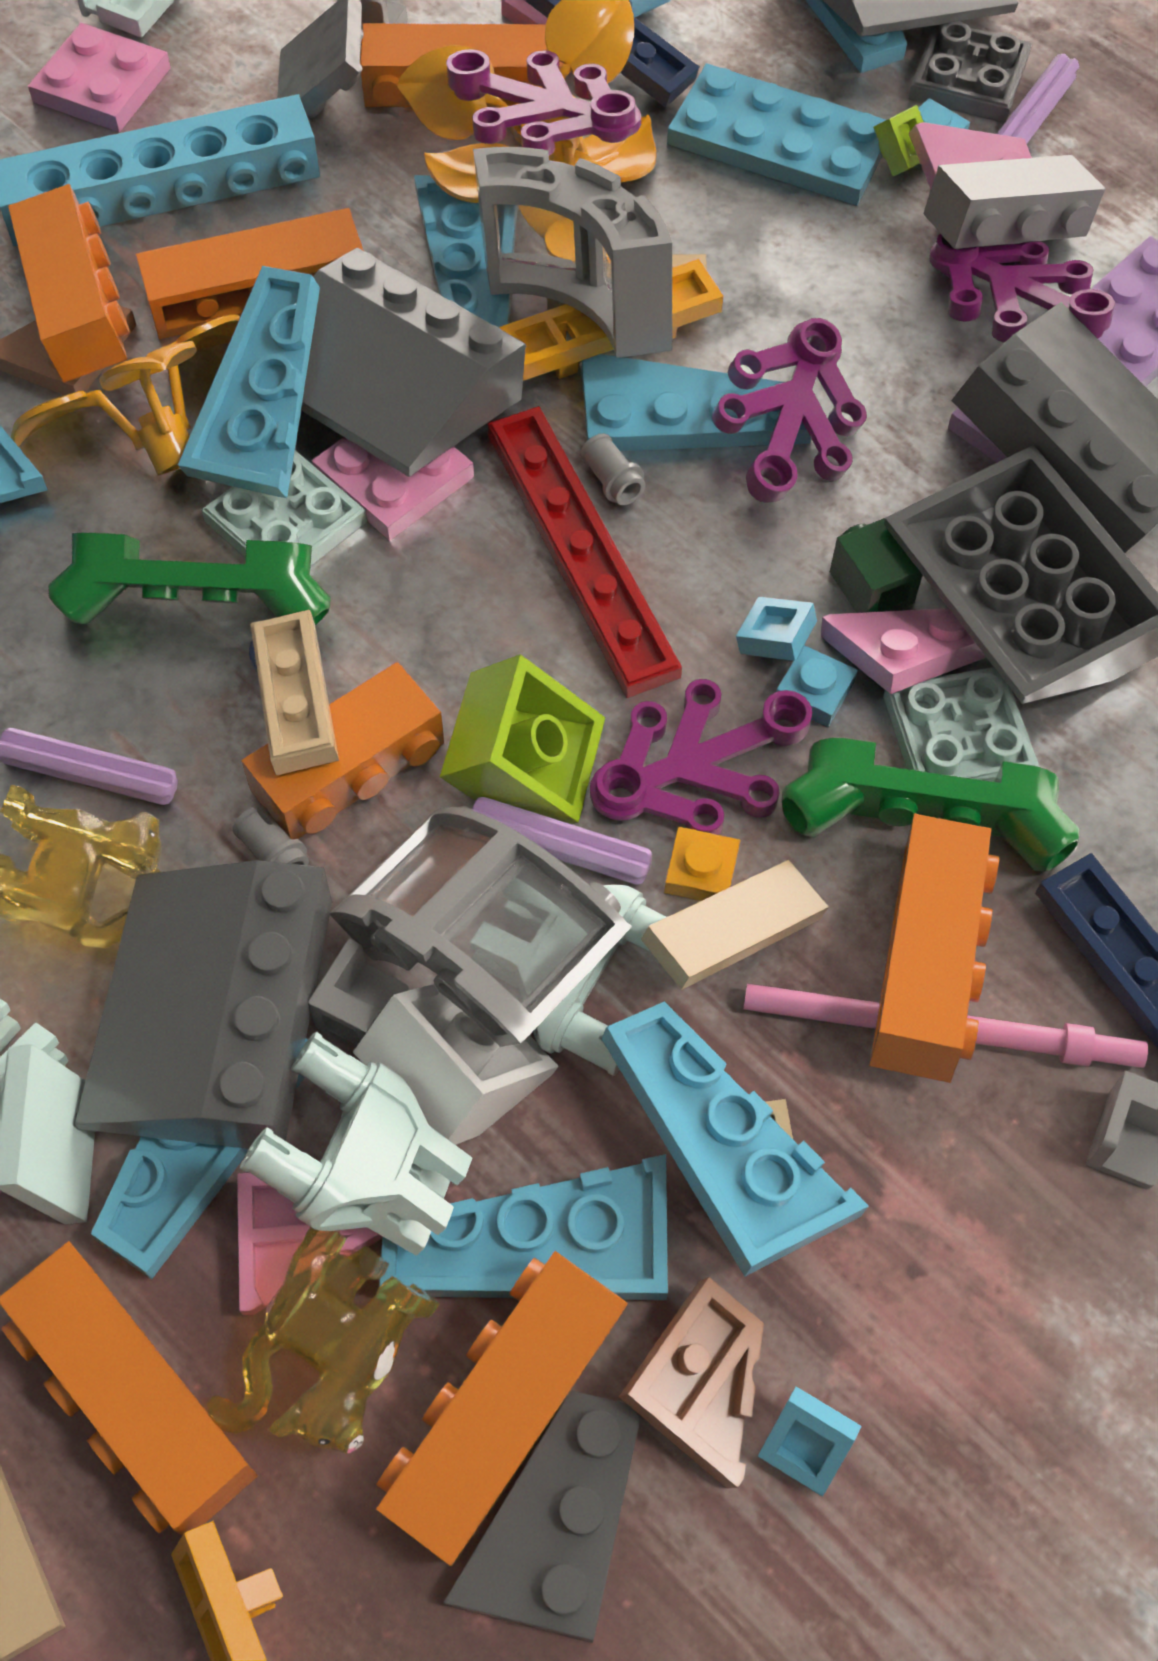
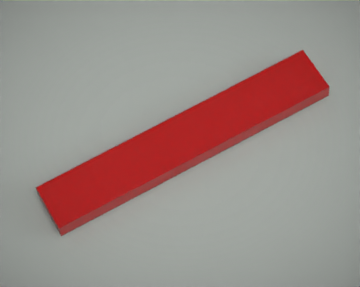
[488,406,682,698]

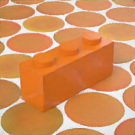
[241,661,444,839]

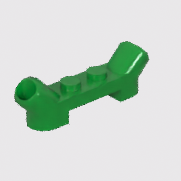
[48,533,331,625]
[781,737,1080,871]

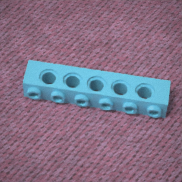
[0,94,320,246]

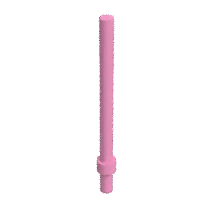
[743,983,1148,1068]

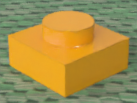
[664,827,740,901]

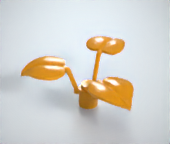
[398,0,634,236]
[424,95,657,259]
[11,314,241,476]

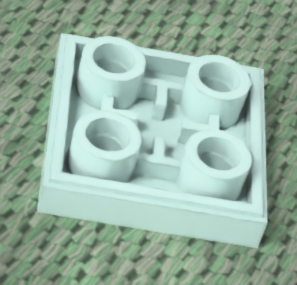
[202,450,367,565]
[883,667,1040,782]
[0,1044,95,1225]

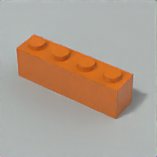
[360,23,564,107]
[8,184,130,383]
[136,208,364,340]
[869,814,999,1083]
[0,1241,258,1535]
[376,1251,628,1566]

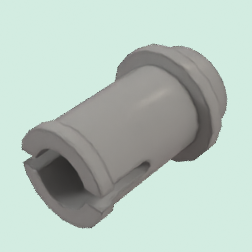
[580,433,646,505]
[233,805,309,866]

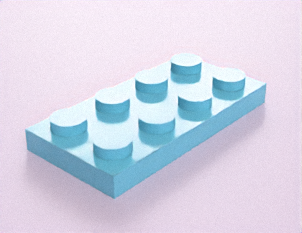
[667,63,886,206]

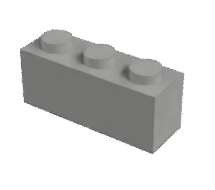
[923,155,1106,249]

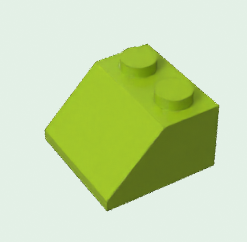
[439,654,606,824]

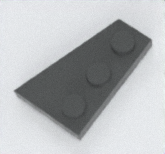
[444,1390,641,1643]

